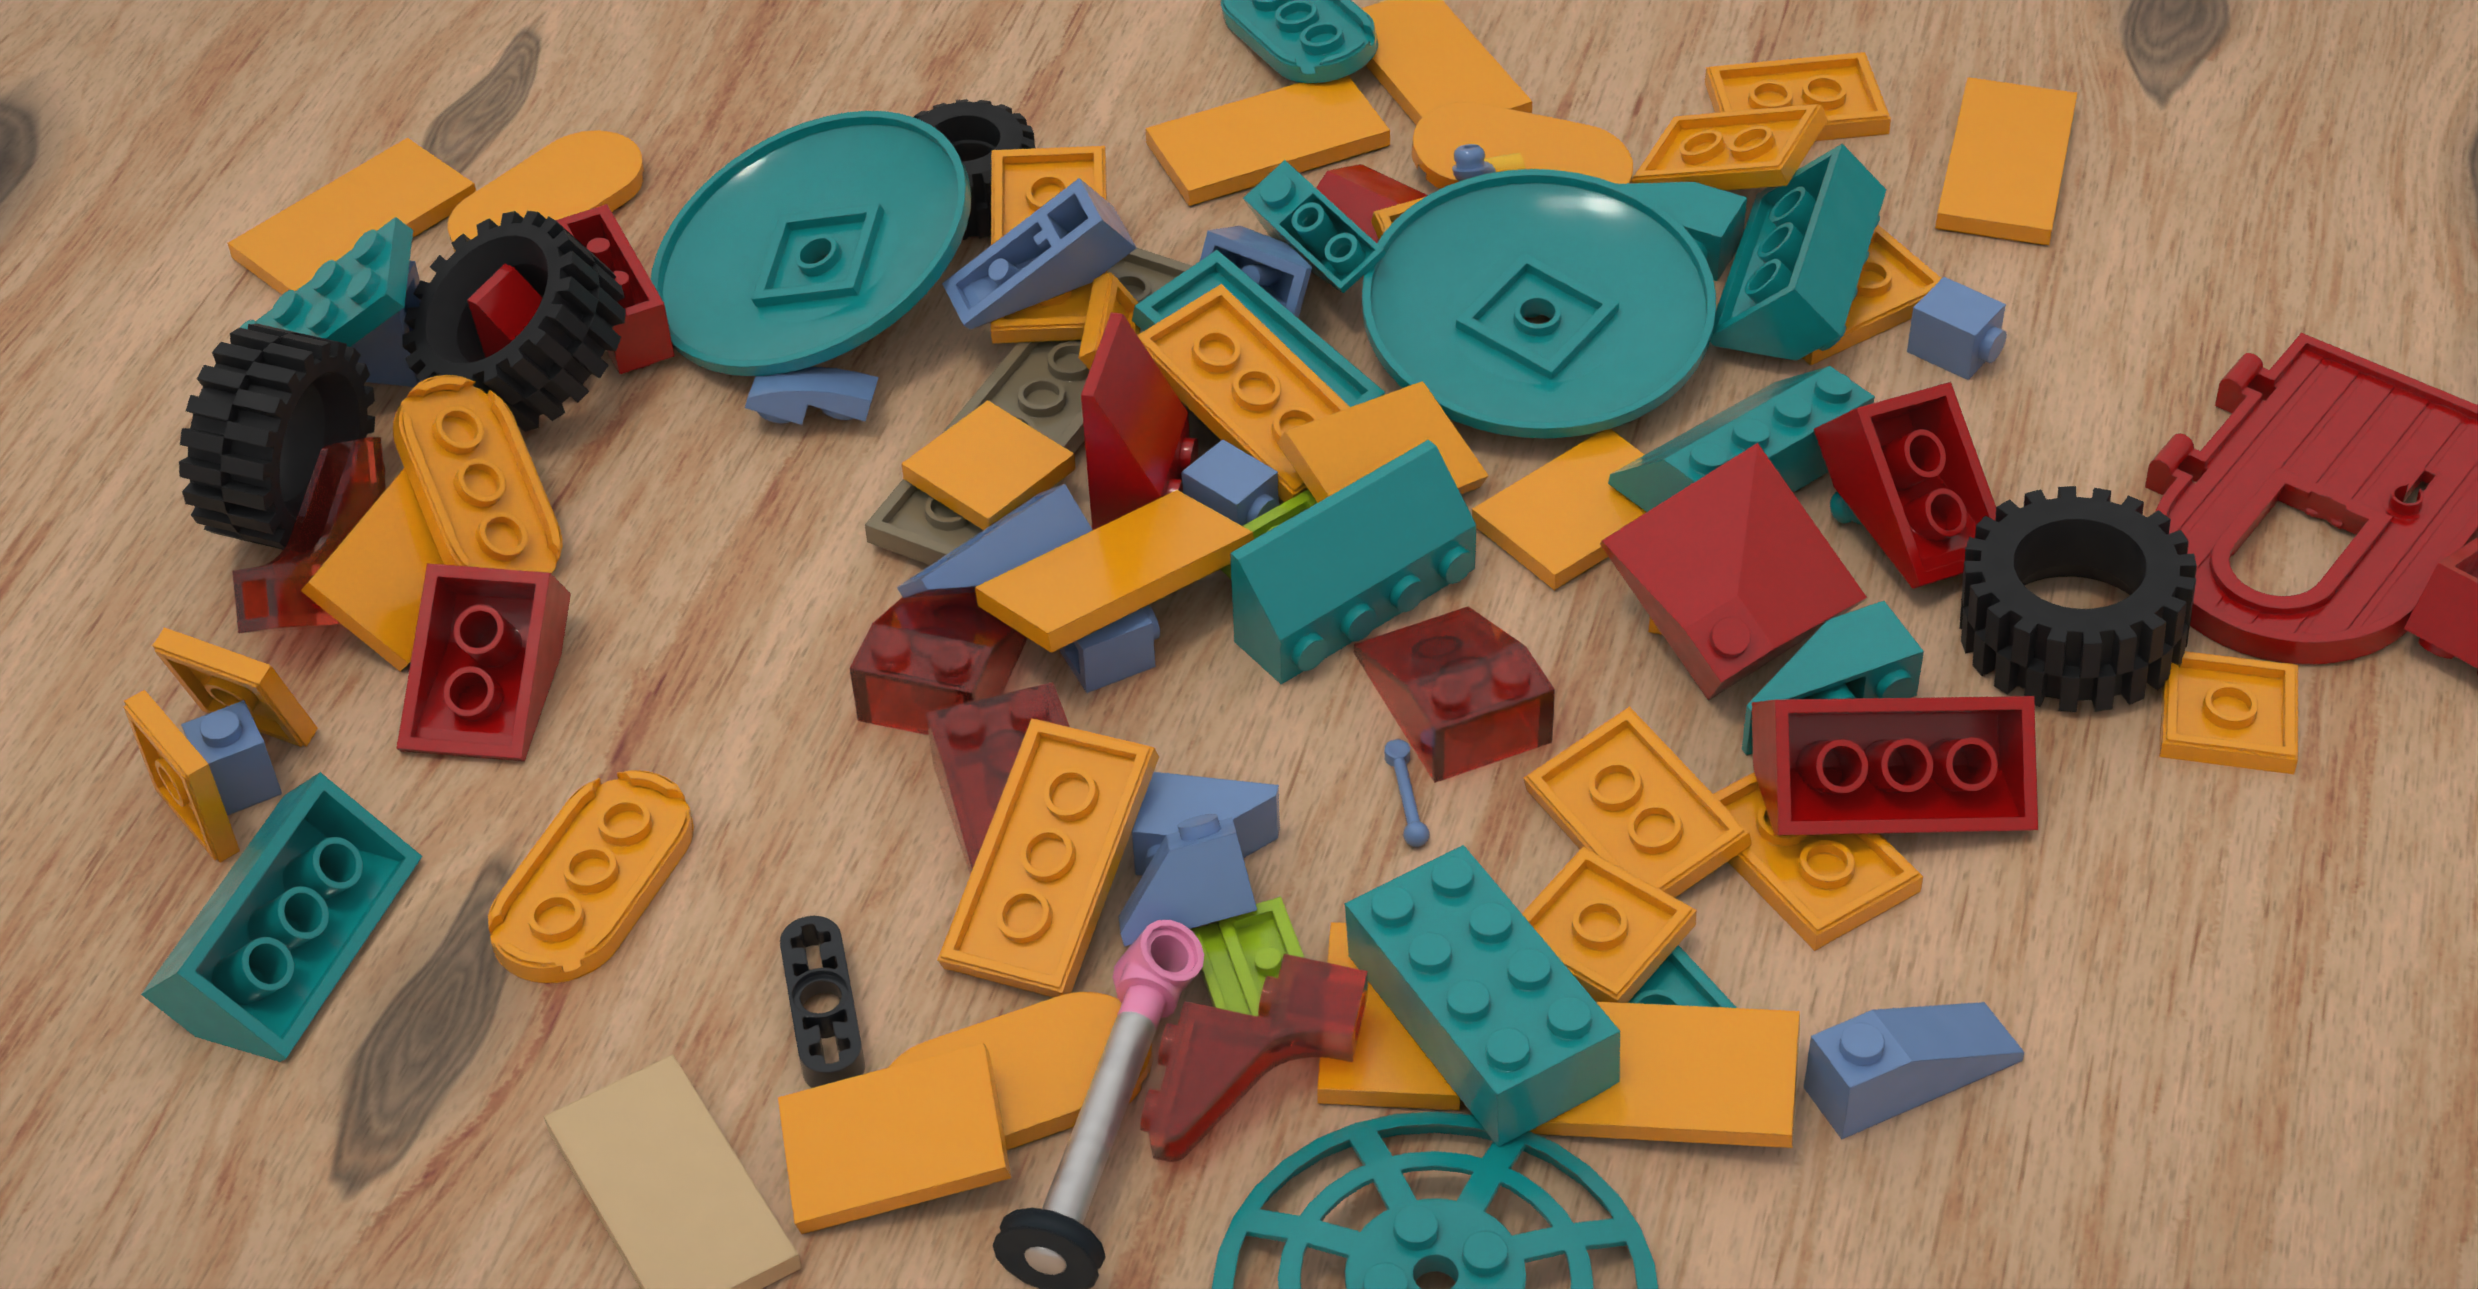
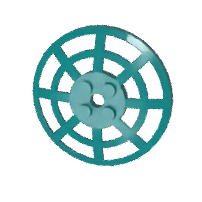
[1211,1112,1659,1289]

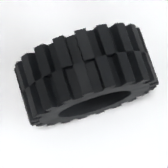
[402,210,626,432]
[179,324,375,553]
[1959,486,2197,712]

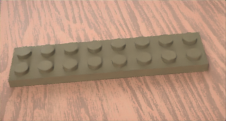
[865,248,1192,565]

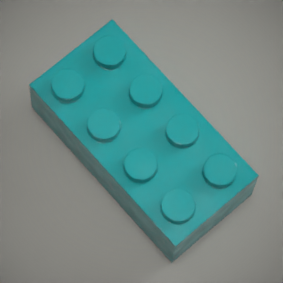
[1345,845,1620,1147]

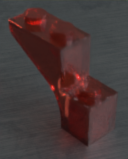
[232,437,386,633]
[1140,954,1368,1162]

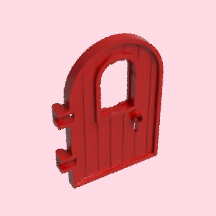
[2145,333,2478,664]

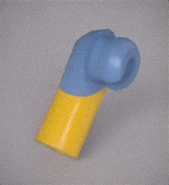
[1452,144,1525,181]

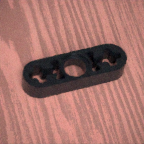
[780,916,865,1088]

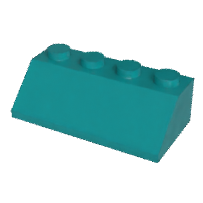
[1710,143,1887,361]
[1608,366,1875,512]
[1230,440,1476,685]
[141,772,422,1062]

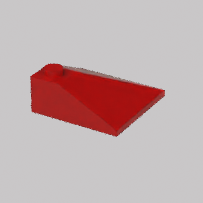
[1600,443,1867,701]

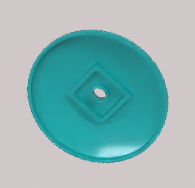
[651,111,971,376]
[1362,169,1716,439]

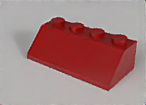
[1752,696,2038,835]

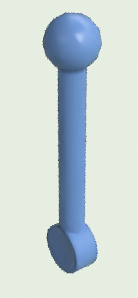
[1384,739,1430,847]

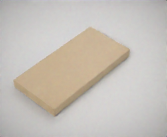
[544,1054,802,1289]

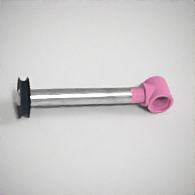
[992,920,1204,1289]

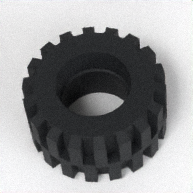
[914,99,1035,240]

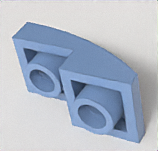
[745,367,879,425]

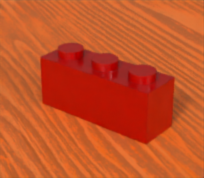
[555,204,674,374]

